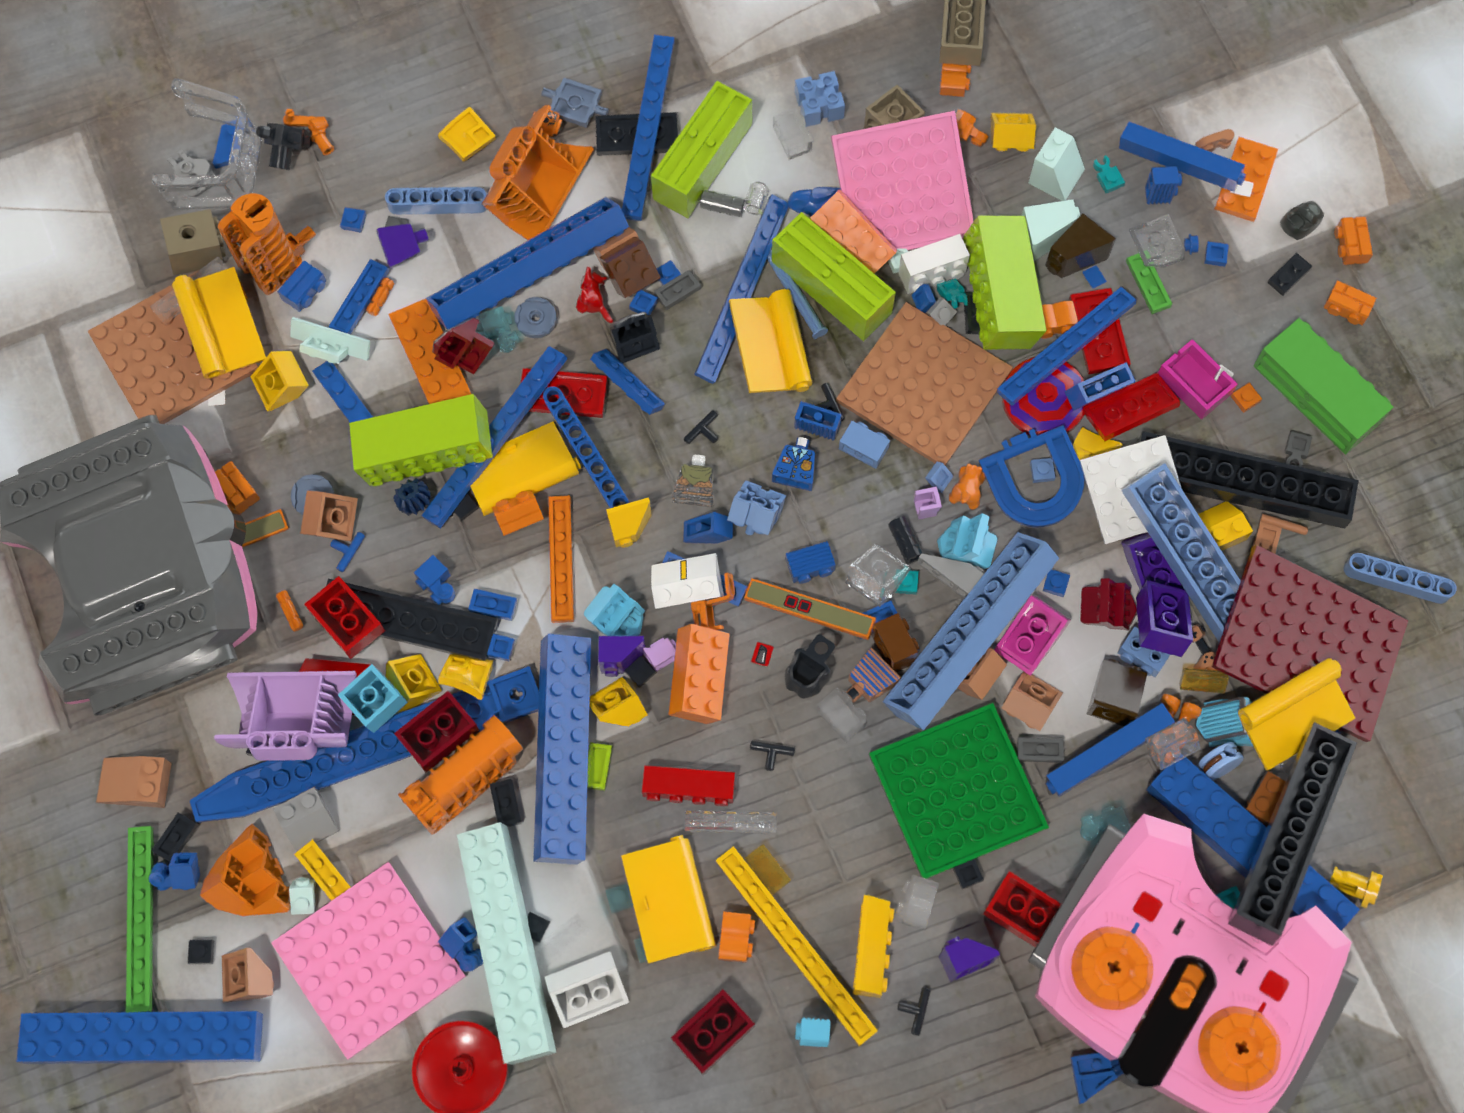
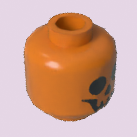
[533,110,562,137]

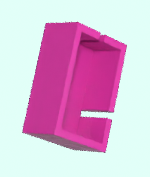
[1158,339,1238,420]

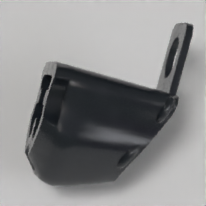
[785,635,835,699]

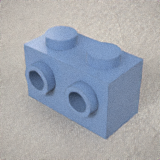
[839,421,890,469]
[1117,627,1170,678]

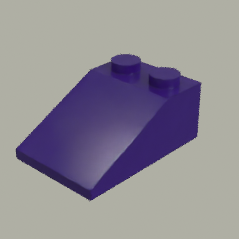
[1121,532,1185,590]

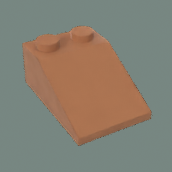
[96,756,172,808]

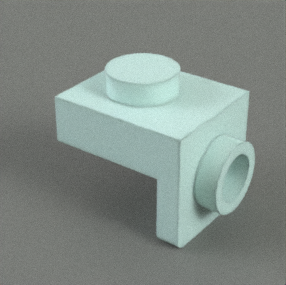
[289,877,316,915]

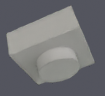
[926,297,957,325]

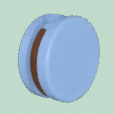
[1198,742,1244,780]

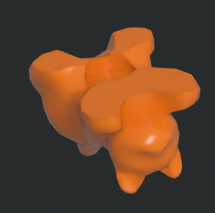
[949,464,985,510]

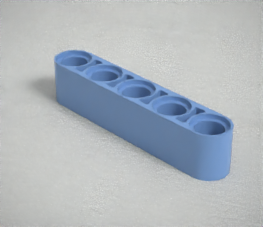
[385,187,487,215]
[1344,553,1457,604]

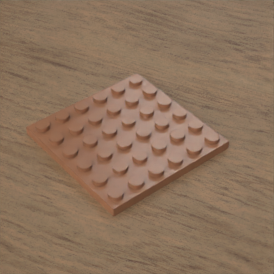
[87,270,258,424]
[836,302,1013,466]

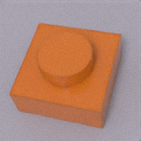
[1231,383,1262,413]

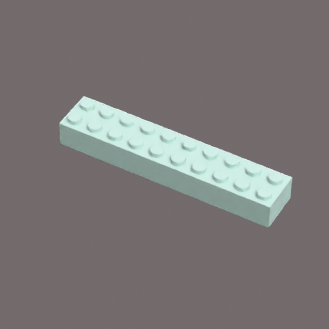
[457,822,556,1065]

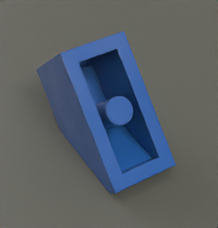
[683,512,733,544]

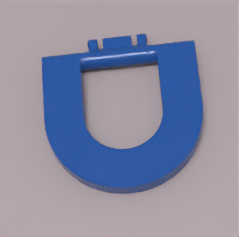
[978,425,1084,528]

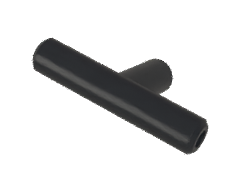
[815,383,845,422]
[683,410,718,444]
[750,741,795,771]
[897,988,931,1036]

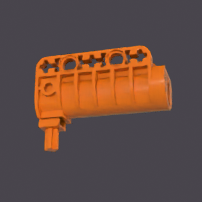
[218,193,316,295]
[397,715,523,835]

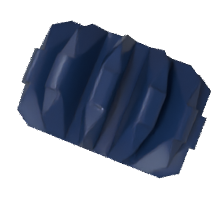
[393,478,432,516]

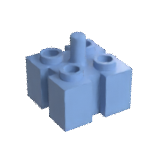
[795,71,845,127]
[727,481,786,535]

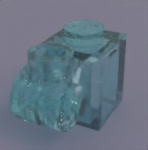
[479,306,519,353]
[1080,806,1131,841]

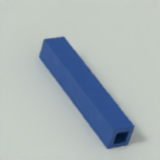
[1119,122,1246,192]
[1045,703,1175,797]

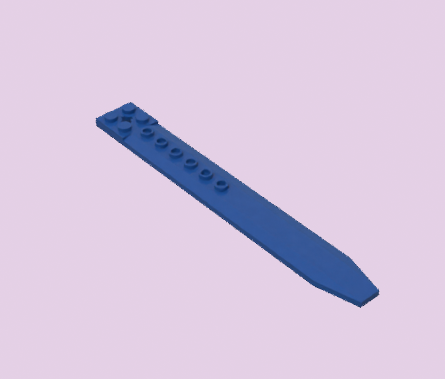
[189,666,539,823]

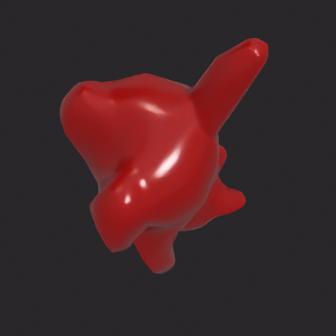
[575,266,613,323]

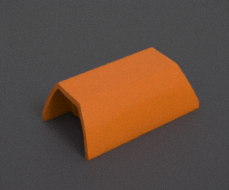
[482,105,594,240]

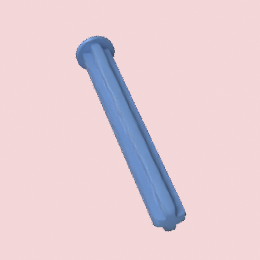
[767,250,828,339]

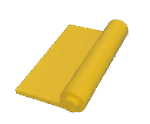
[172,267,266,379]
[729,289,812,393]
[470,421,581,516]
[1238,658,1356,771]
[621,835,716,964]

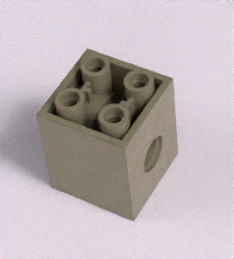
[864,85,925,129]
[160,209,226,275]

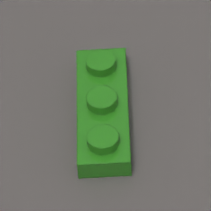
[1126,251,1172,314]

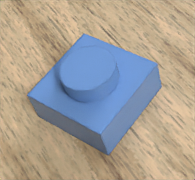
[1030,458,1055,483]
[925,462,954,493]

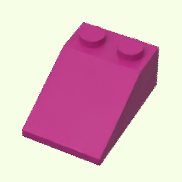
[994,595,1071,676]

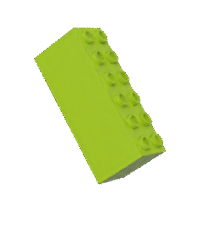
[651,81,752,219]
[771,212,896,342]
[963,216,1046,350]
[349,394,493,486]

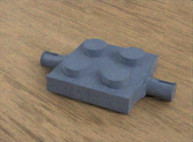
[541,78,609,128]

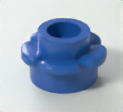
[1184,234,1199,255]

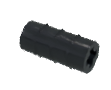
[888,516,923,564]

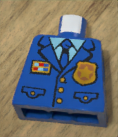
[772,437,815,491]

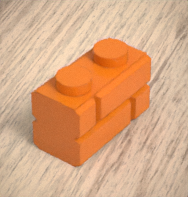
[1334,216,1373,265]
[1323,280,1377,326]
[215,461,260,514]
[491,491,544,536]

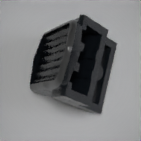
[610,312,660,364]

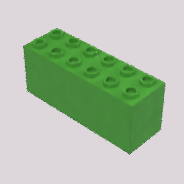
[1253,318,1394,455]

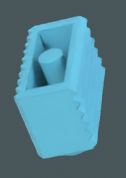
[795,1018,830,1047]

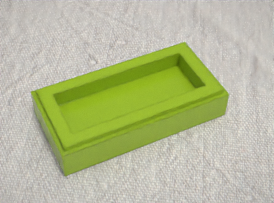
[587,742,612,791]

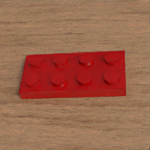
[1069,288,1131,374]
[521,368,608,418]
[1083,373,1180,442]

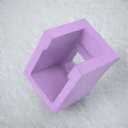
[913,487,942,520]
[643,638,676,672]

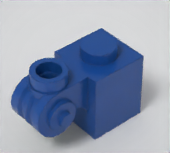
[414,555,456,605]
[149,853,200,890]
[438,917,483,972]

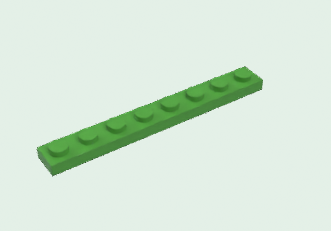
[126,826,153,1012]

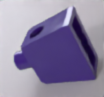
[376,224,429,269]

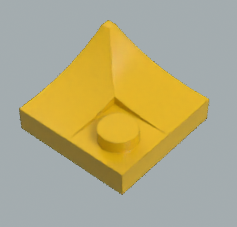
[438,107,496,162]
[1072,427,1123,461]
[438,654,493,700]

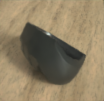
[1280,201,1324,240]

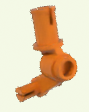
[283,109,334,156]

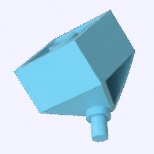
[338,664,407,733]

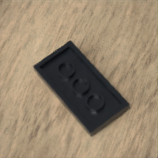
[595,112,678,156]

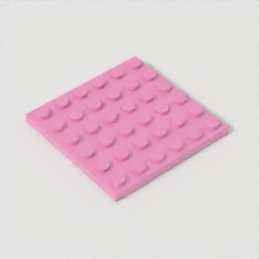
[831,111,974,250]
[271,862,466,1060]

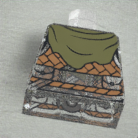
[672,455,714,507]

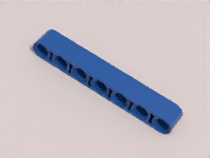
[543,387,629,508]

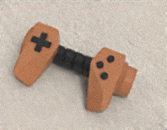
[1192,624,1218,674]

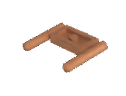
[1253,513,1308,554]

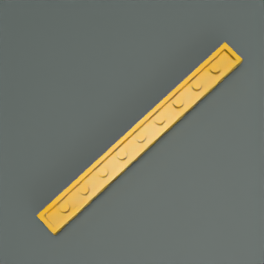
[715,846,878,1046]

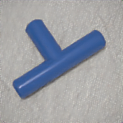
[330,532,365,572]

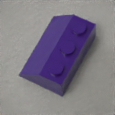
[939,937,1000,982]

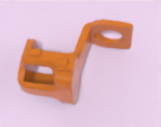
[690,573,735,631]

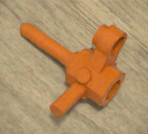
[955,109,988,147]

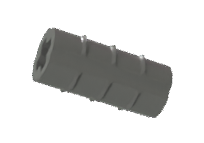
[700,190,745,217]

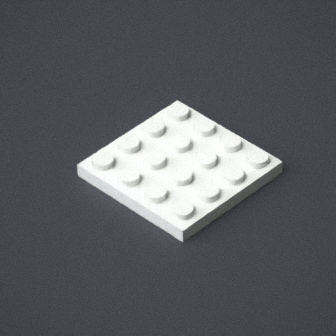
[1080,435,1181,544]

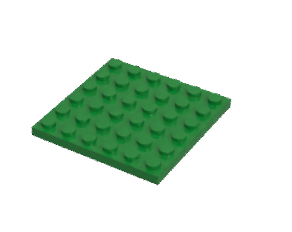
[868,703,1049,881]

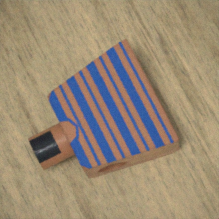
[845,648,901,703]

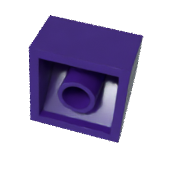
[598,636,646,677]

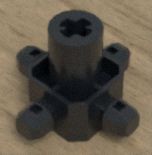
[256,123,312,170]

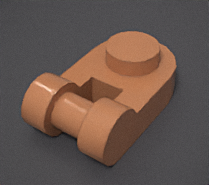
[1195,129,1235,152]

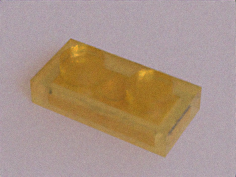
[1179,668,1229,693]
[745,844,791,895]

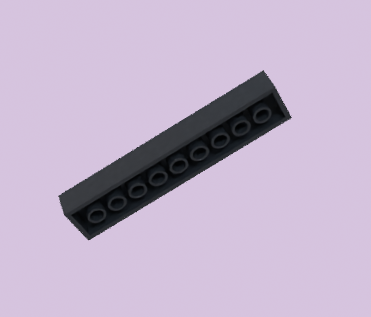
[1138,431,1359,529]
[1228,722,1357,946]

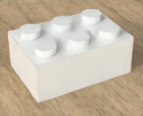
[898,234,970,294]

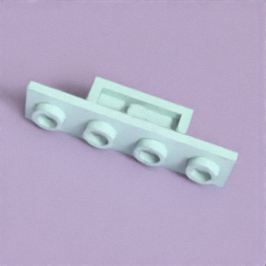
[290,317,370,364]

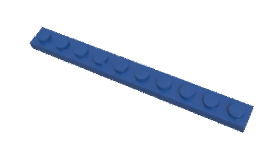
[622,35,674,221]
[694,194,788,384]
[421,346,568,529]

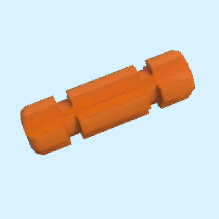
[366,277,394,316]
[276,590,303,632]

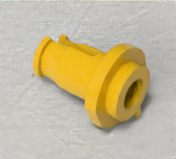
[1329,866,1383,908]

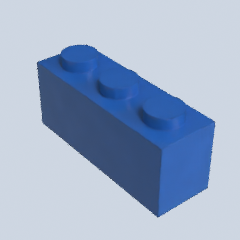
[1064,362,1136,411]

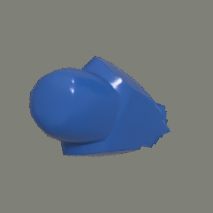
[787,187,840,216]

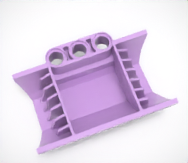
[214,671,357,760]

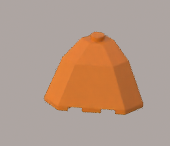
[200,824,291,916]

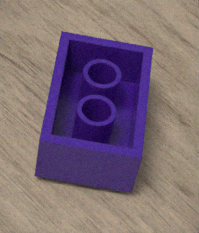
[1136,580,1193,657]

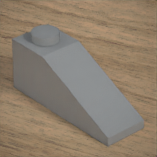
[917,554,985,599]

